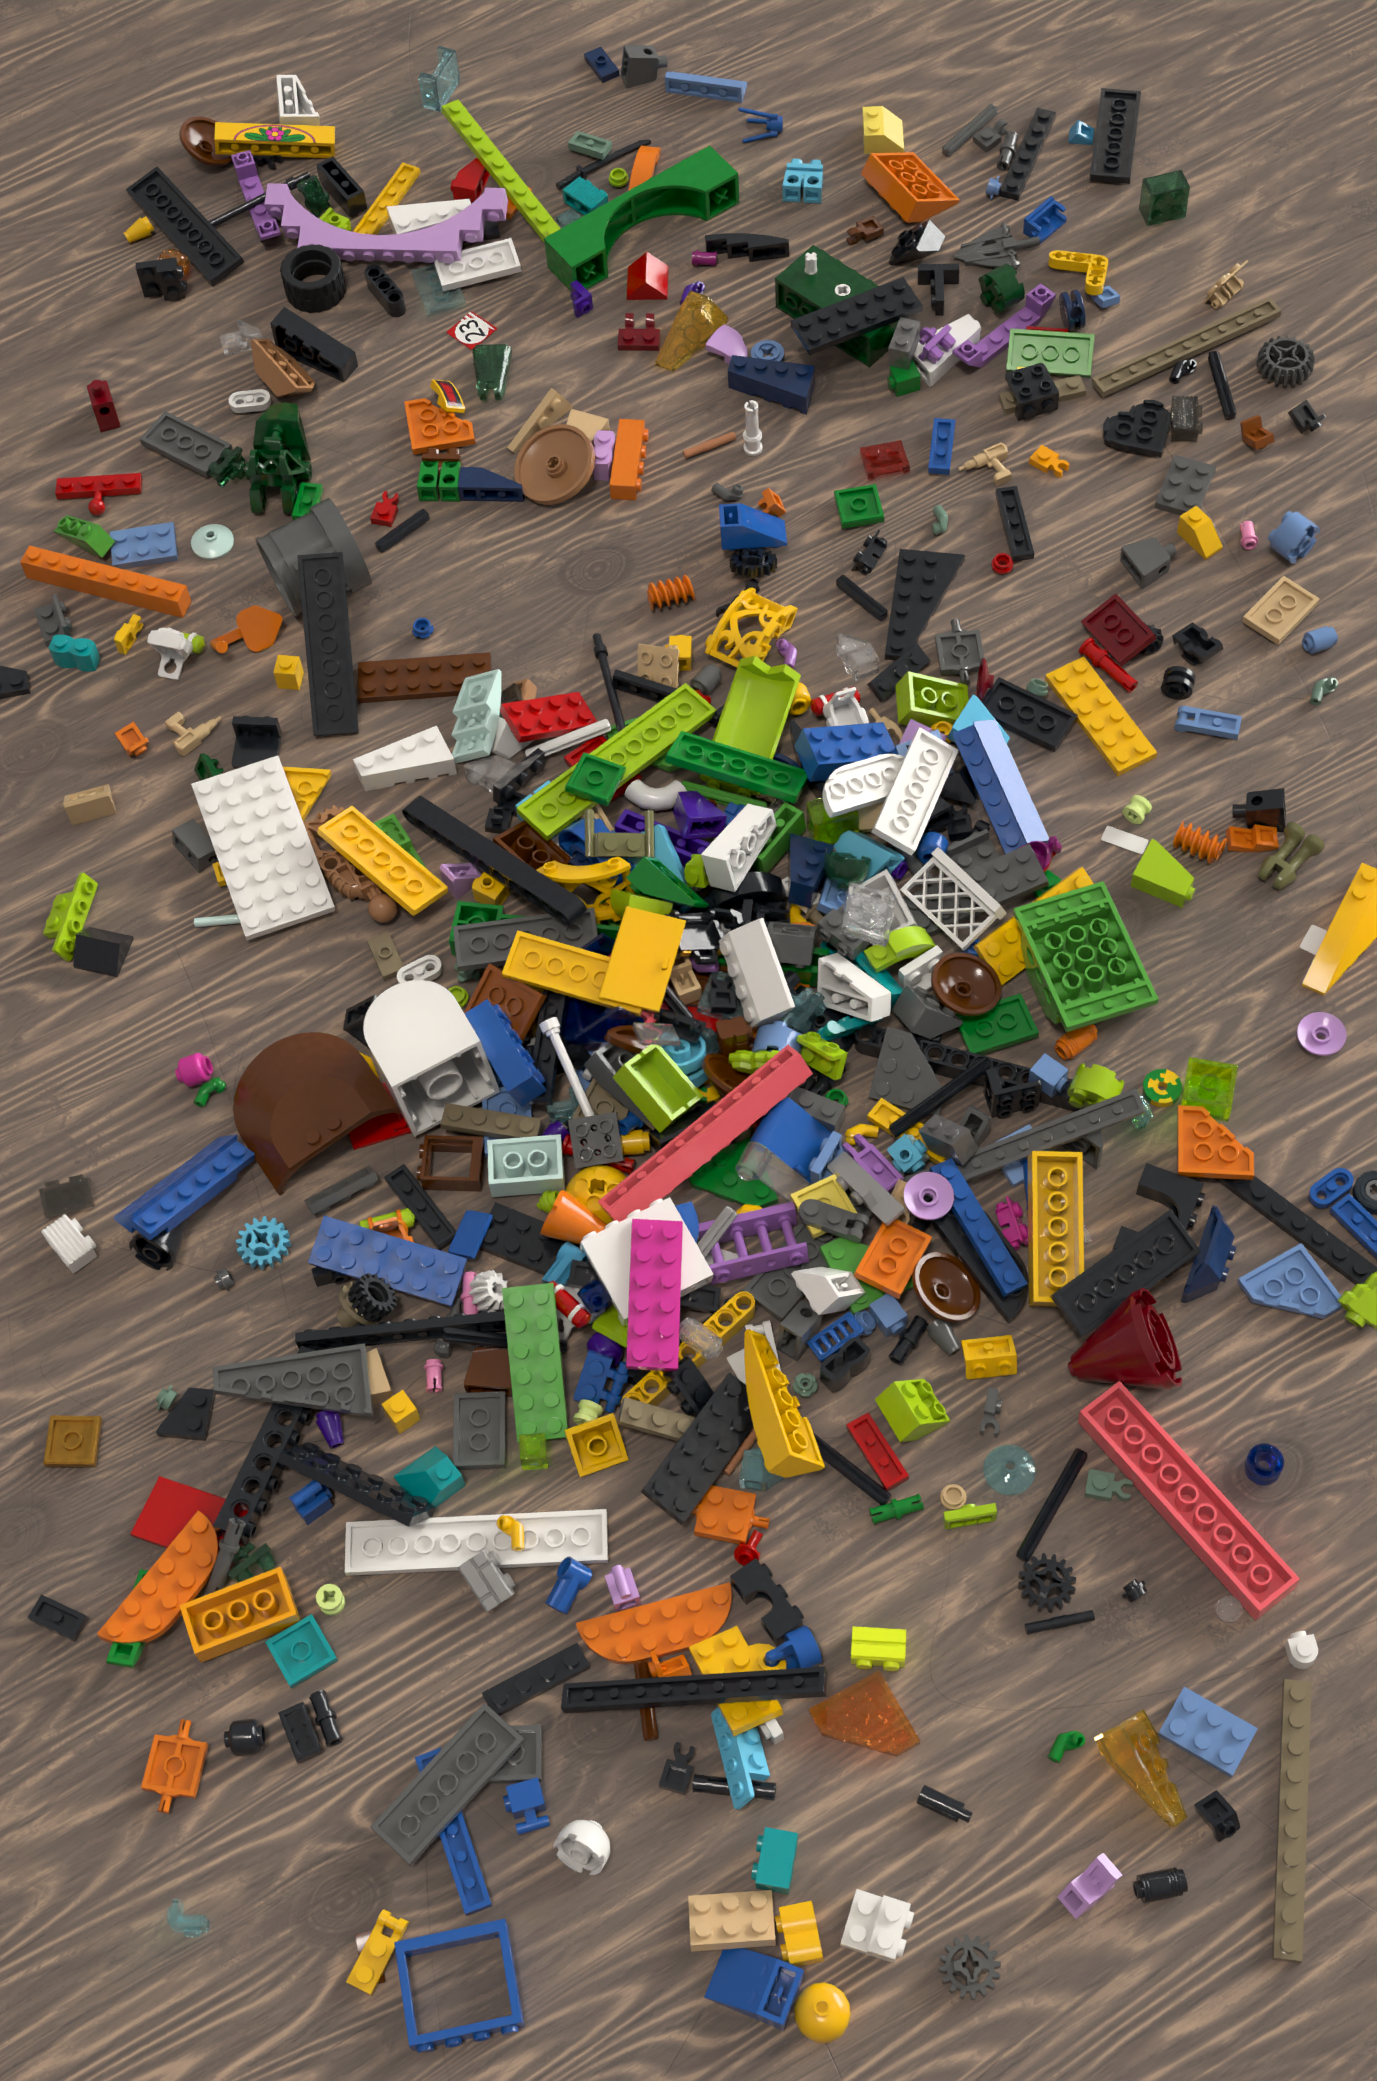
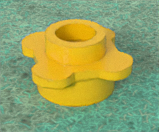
[931,721,953,743]

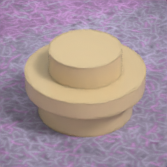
[940,1484,967,1510]

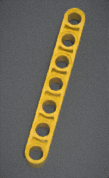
[621,1291,756,1406]

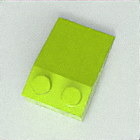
[895,671,969,727]

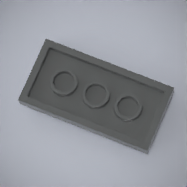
[140,411,233,478]

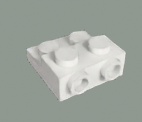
[840,1889,914,1964]

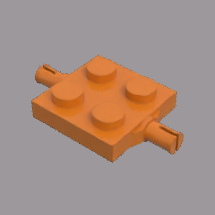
[691,1485,770,1544]
[141,1719,209,1814]

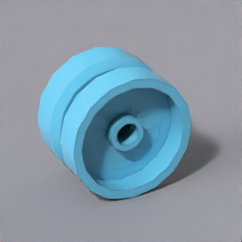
[659,1035,707,1088]

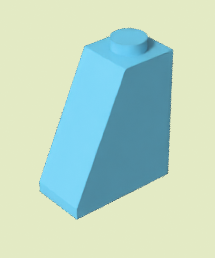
[947,695,1010,749]
[834,830,905,884]

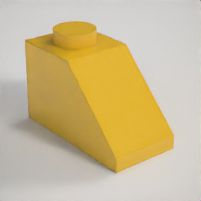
[1177,506,1223,560]

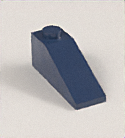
[458,467,524,502]

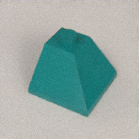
[393,1446,466,1507]

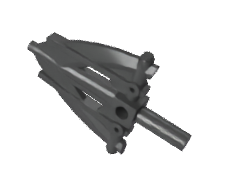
[953,223,1040,270]

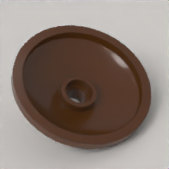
[179,117,232,166]
[931,952,1001,1016]
[702,1053,751,1098]
[912,1252,981,1322]

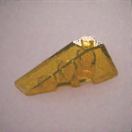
[655,290,728,372]

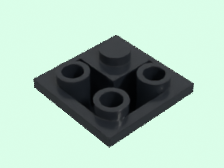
[888,220,945,265]

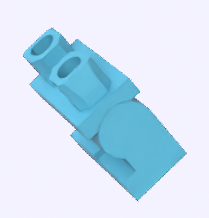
[782,158,823,204]

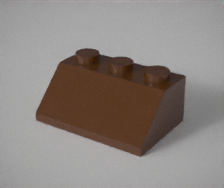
[493,820,572,870]

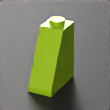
[1131,839,1196,908]

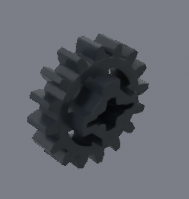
[730,548,777,579]
[1018,1553,1076,1613]

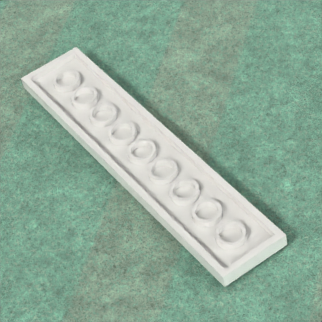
[345,1509,608,1576]

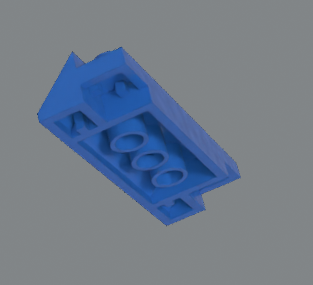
[952,719,1049,854]
[114,1134,255,1240]

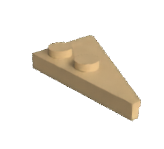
[507,388,573,454]

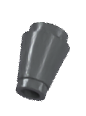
[927,1318,961,1356]

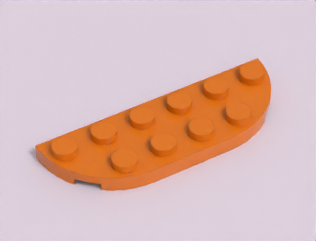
[97,1510,219,1644]
[576,1582,732,1665]

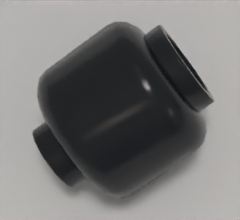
[224,1718,265,1756]

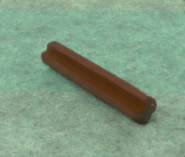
[634,1661,658,1741]

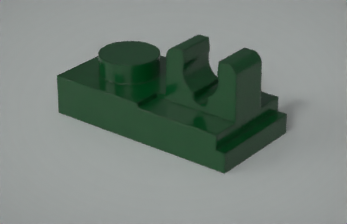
[194,753,224,781]

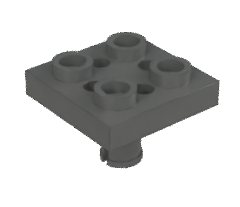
[568,1112,625,1169]

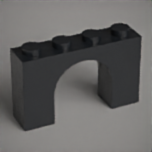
[1112,1163,1205,1278]

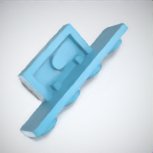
[711,1707,770,1810]

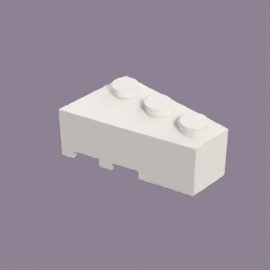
[817,953,891,1022]

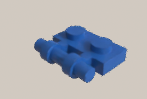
[573,1350,629,1413]

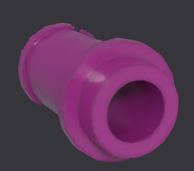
[692,249,717,266]

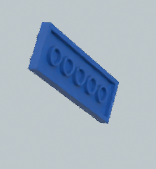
[308,1216,467,1308]

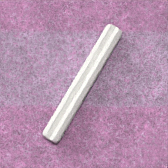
[525,719,611,757]

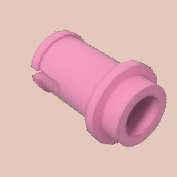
[1240,521,1258,550]
[424,1359,444,1393]

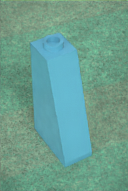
[628,824,693,913]

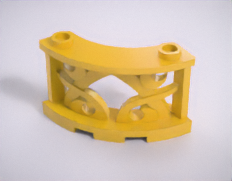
[705,588,798,667]
[537,857,636,924]

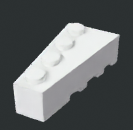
[386,199,471,234]
[353,726,457,791]

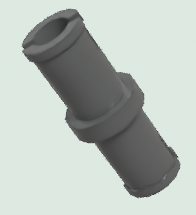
[997,131,1018,171]

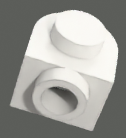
[1284,1631,1318,1669]

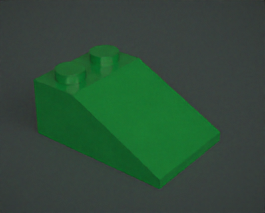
[626,856,709,908]

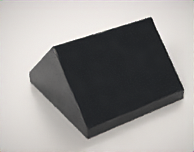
[73,927,134,978]

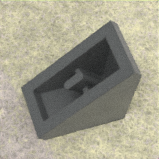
[959,1105,991,1147]

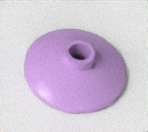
[1297,1012,1347,1056]
[903,1172,954,1220]

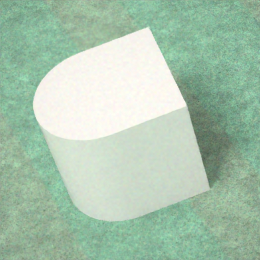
[363,980,500,1137]

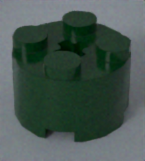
[978,263,1025,314]

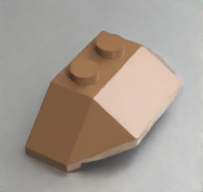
[251,338,315,398]

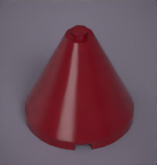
[1068,1288,1183,1390]

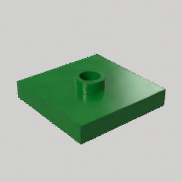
[834,484,885,529]
[565,752,626,807]

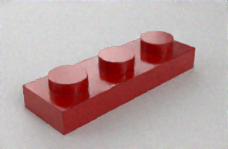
[846,1412,909,1491]

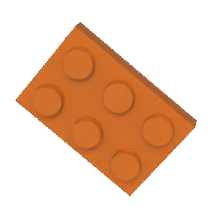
[854,1219,932,1299]

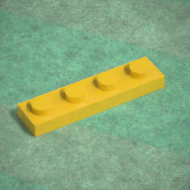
[867,1098,948,1164]

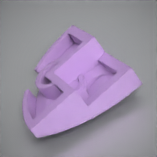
[706,324,748,364]

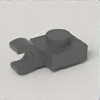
[973,118,1008,153]
[980,1387,1002,1437]

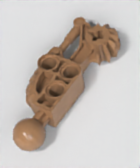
[303,805,397,923]

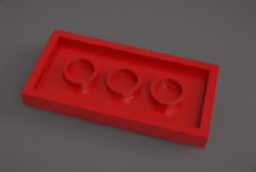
[499,692,597,743]

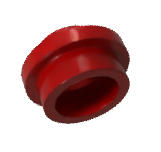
[991,553,1014,574]

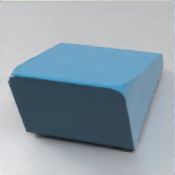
[1068,120,1094,145]

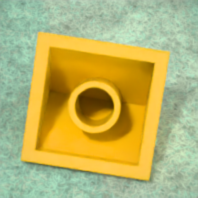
[564,1413,629,1477]

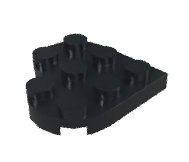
[1102,400,1171,458]

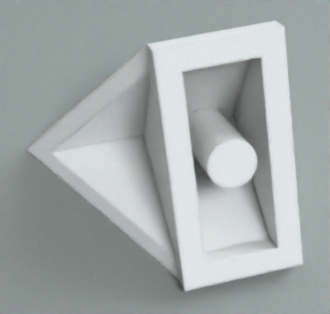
[491,717,534,760]

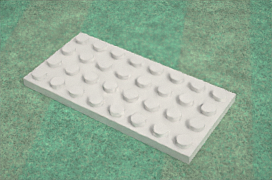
[191,756,335,941]

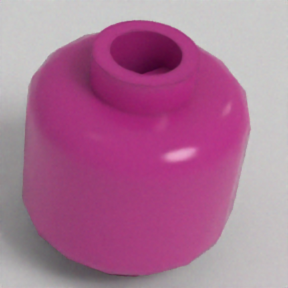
[175,1053,213,1087]

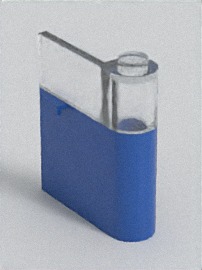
[735,1097,832,1208]

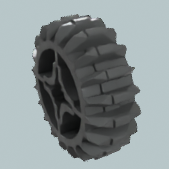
[1256,335,1315,388]

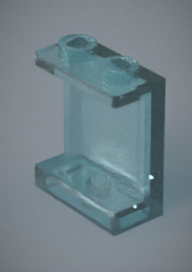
[418,46,460,112]

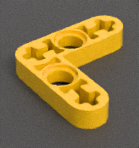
[1048,250,1108,295]

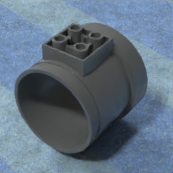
[255,498,372,617]

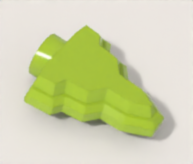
[728,1050,779,1075]
[1337,1271,1377,1330]

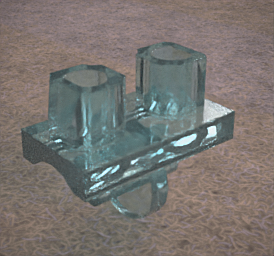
[781,987,826,1033]

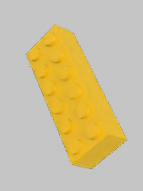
[1027,1151,1084,1307]

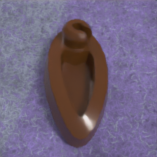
[604,1025,661,1054]

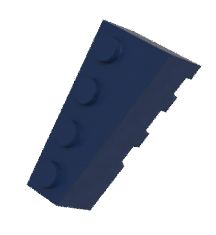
[728,355,815,415]

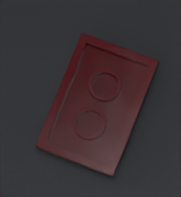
[1081,593,1157,667]

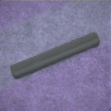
[942,104,998,157]

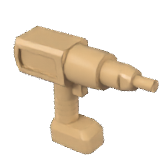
[958,442,1012,486]
[165,712,222,756]

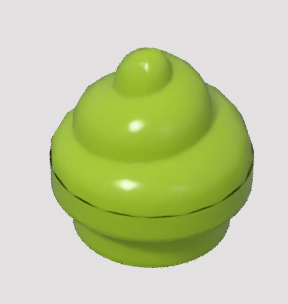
[536,1189,559,1214]

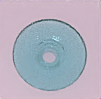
[983,1445,1036,1495]

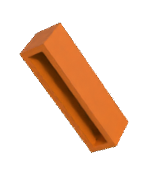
[609,419,649,500]

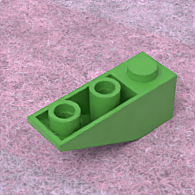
[54,515,115,558]

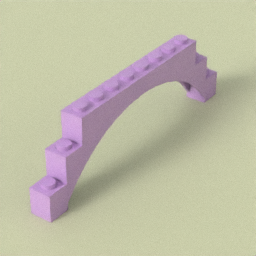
[264,183,508,264]

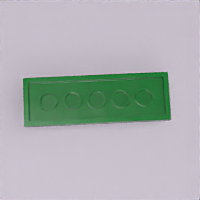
[665,731,809,803]

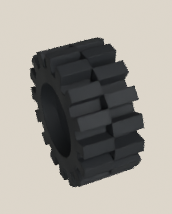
[348,1273,397,1322]

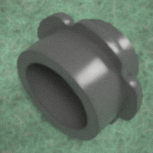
[213,1267,235,1291]

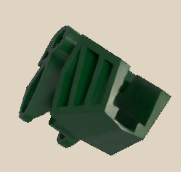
[245,402,312,514]

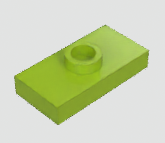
[943,1503,997,1530]

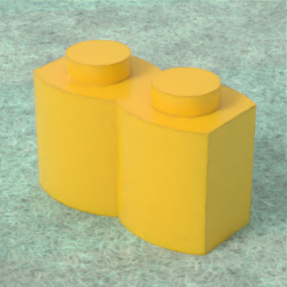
[775,1901,824,1967]

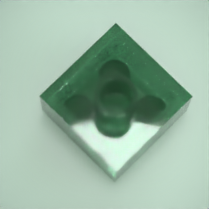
[1139,170,1190,226]

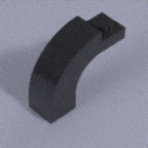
[703,872,787,910]

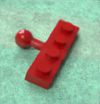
[55,473,142,516]

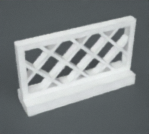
[900,847,1007,951]

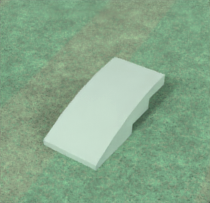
[452,669,501,764]

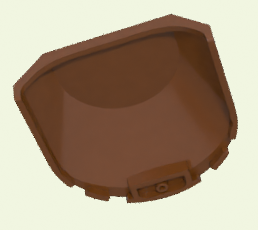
[233,1032,401,1196]

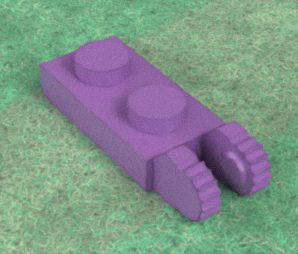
[842,1134,904,1193]

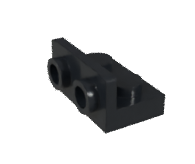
[663,1356,714,1417]

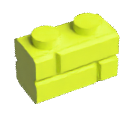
[851,1626,906,1671]

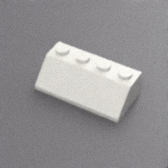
[719,918,795,1029]

